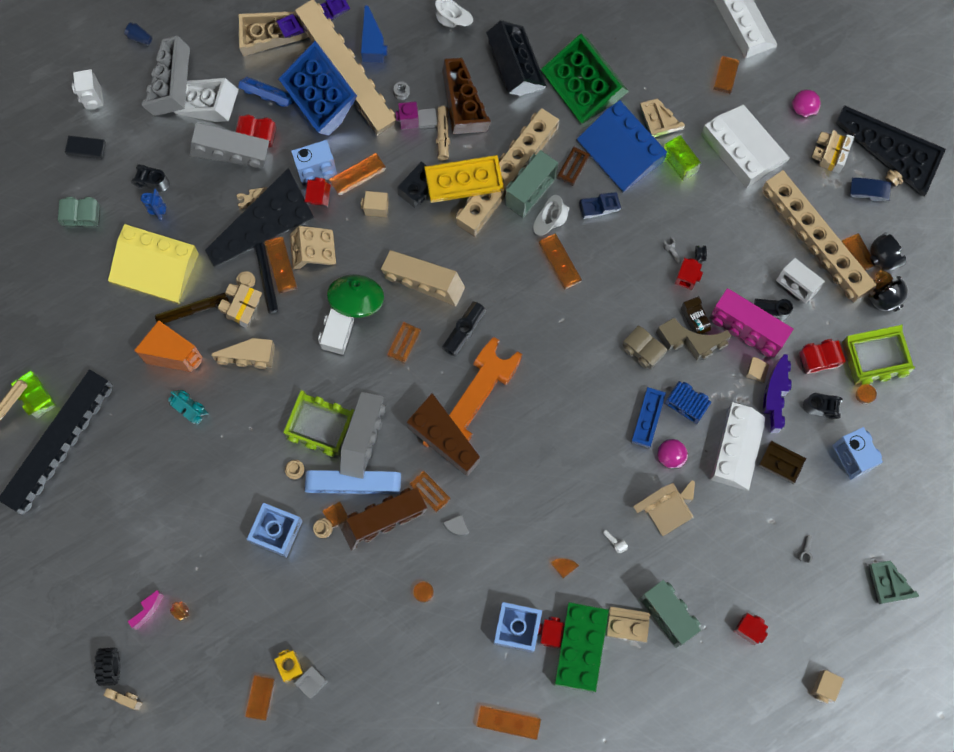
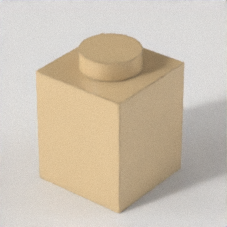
[361,191,389,217]
[811,670,844,704]

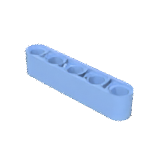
[304,470,401,494]

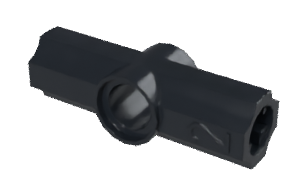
[442,301,487,357]

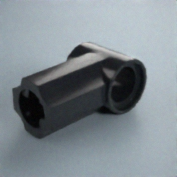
[754,299,793,321]

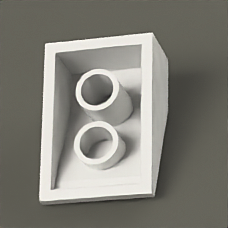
[174,78,239,122]

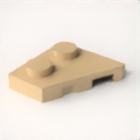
[639,99,685,137]

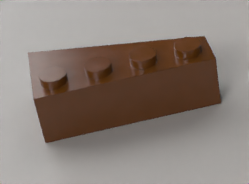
[442,58,491,134]
[407,393,480,477]
[341,487,427,551]

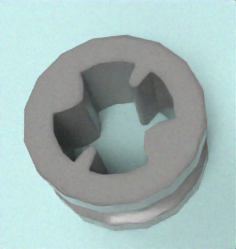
[393,82,409,100]

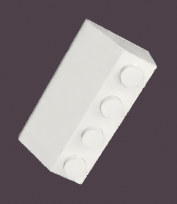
[715,0,777,59]
[710,402,766,491]

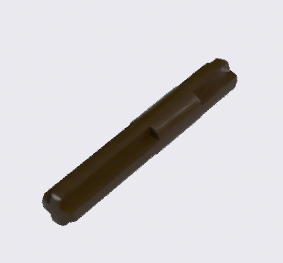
[155,293,229,324]

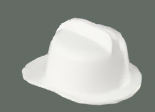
[435,0,473,27]
[533,195,569,236]

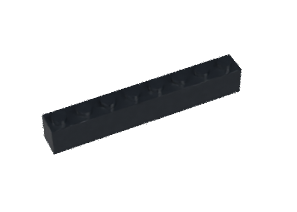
[0,369,113,515]

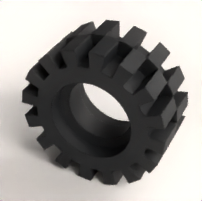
[94,647,120,686]

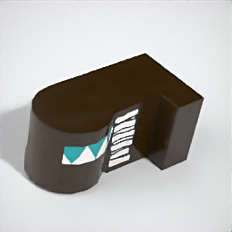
[681,296,711,334]

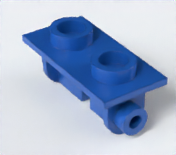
[141,189,166,221]

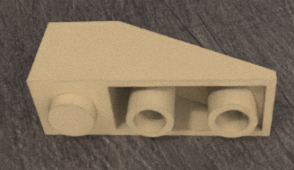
[212,338,275,369]

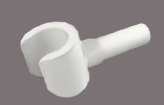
[603,530,628,553]

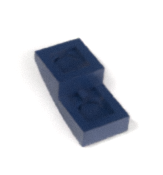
[850,178,892,201]
[579,192,622,219]

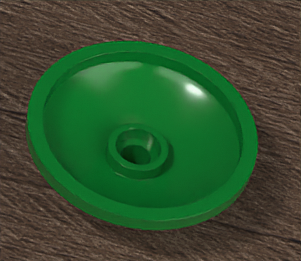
[327,274,384,318]

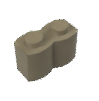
[623,325,667,369]

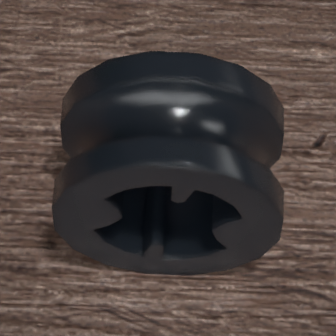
[695,245,707,262]

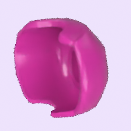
[792,90,821,118]
[657,439,688,469]

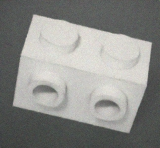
[72,69,104,109]
[776,258,825,304]
[318,309,354,355]

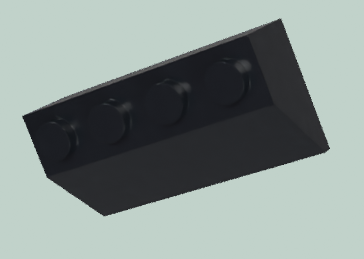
[486,20,547,96]

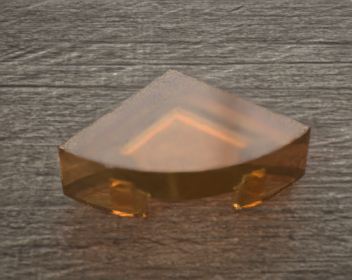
[873,269,893,290]
[551,559,579,579]

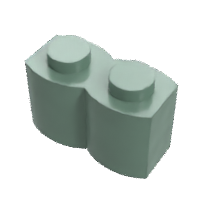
[57,197,100,227]

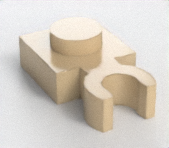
[237,187,267,209]
[103,688,142,710]

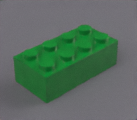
[554,602,609,693]

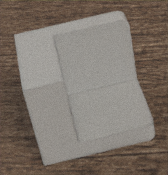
[294,666,328,699]

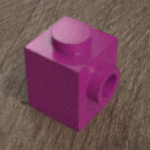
[396,102,419,130]

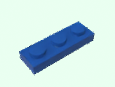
[238,77,294,107]
[631,387,666,448]

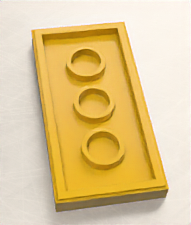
[425,155,504,203]

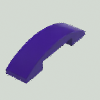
[277,0,350,38]

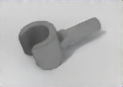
[664,237,681,264]
[798,535,812,563]

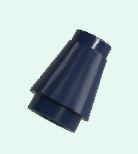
[124,22,153,46]

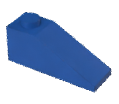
[361,6,388,63]

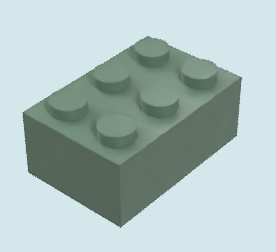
[505,150,558,218]
[639,580,701,648]

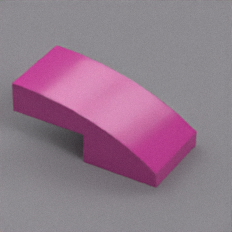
[127,590,164,630]

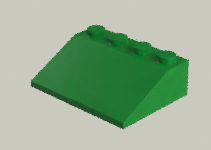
[540,33,629,124]

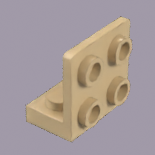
[290,226,336,269]
[633,483,693,536]

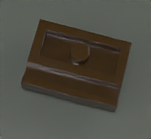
[758,440,807,484]

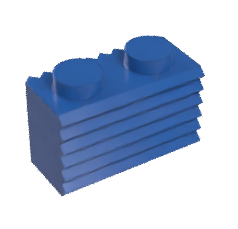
[664,381,711,424]

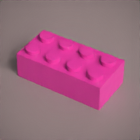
[709,288,794,358]

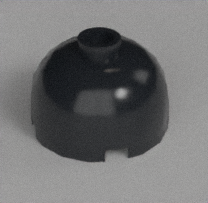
[869,232,906,271]
[868,276,908,312]

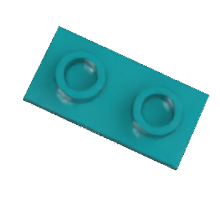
[168,390,209,425]

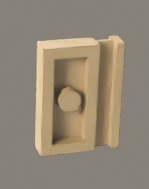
[606,607,650,643]

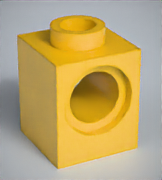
[274,649,304,683]

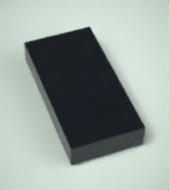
[65,136,106,159]

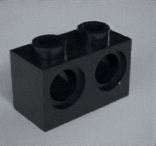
[397,161,429,208]

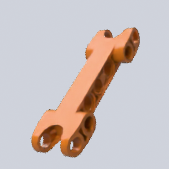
[423,337,523,461]

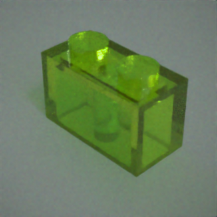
[664,135,701,181]
[11,371,57,419]

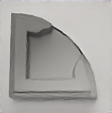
[444,515,469,536]

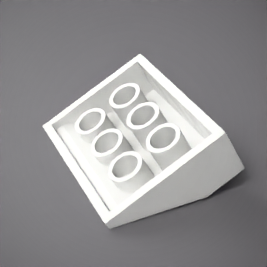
[701,105,789,189]

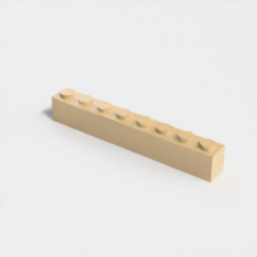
[295,0,396,136]

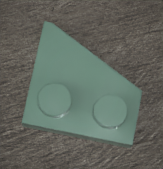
[869,561,919,604]

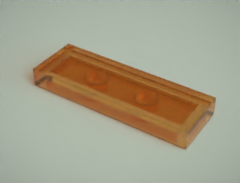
[329,153,386,196]
[539,233,582,290]
[265,237,297,294]
[477,706,541,740]

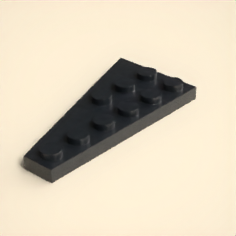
[836,105,946,197]
[205,168,314,267]

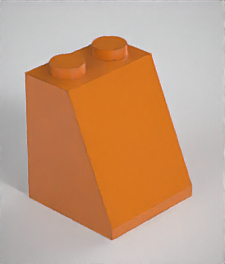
[134,321,203,372]

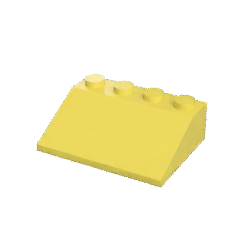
[108,224,199,304]

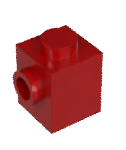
[305,177,331,207]
[675,258,703,290]
[733,613,769,645]
[538,617,565,649]

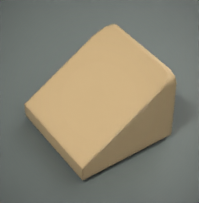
[746,357,769,383]
[680,480,695,504]

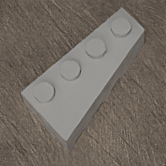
[141,36,190,116]
[190,122,269,167]
[340,392,386,479]

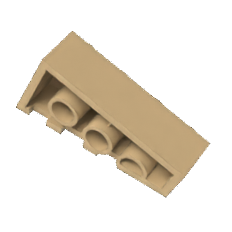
[239,11,309,56]
[381,250,465,307]

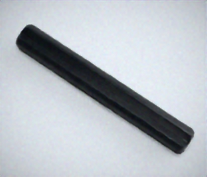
[255,243,278,314]

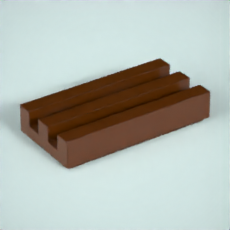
[557,147,590,186]

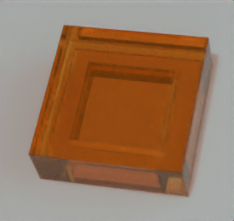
[323,502,348,528]

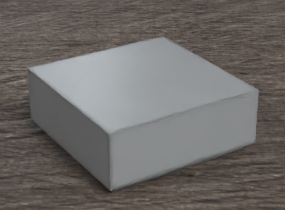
[417,108,437,129]

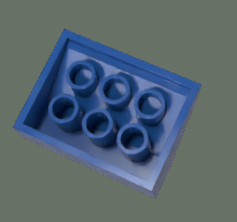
[279,41,357,136]
[576,100,667,192]

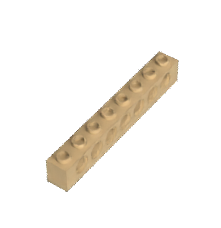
[456,108,559,237]
[762,170,876,303]

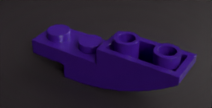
[762,354,792,433]

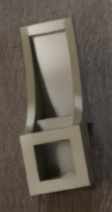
[656,318,731,360]

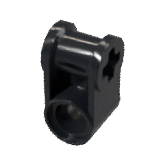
[131,164,170,192]
[803,393,843,419]

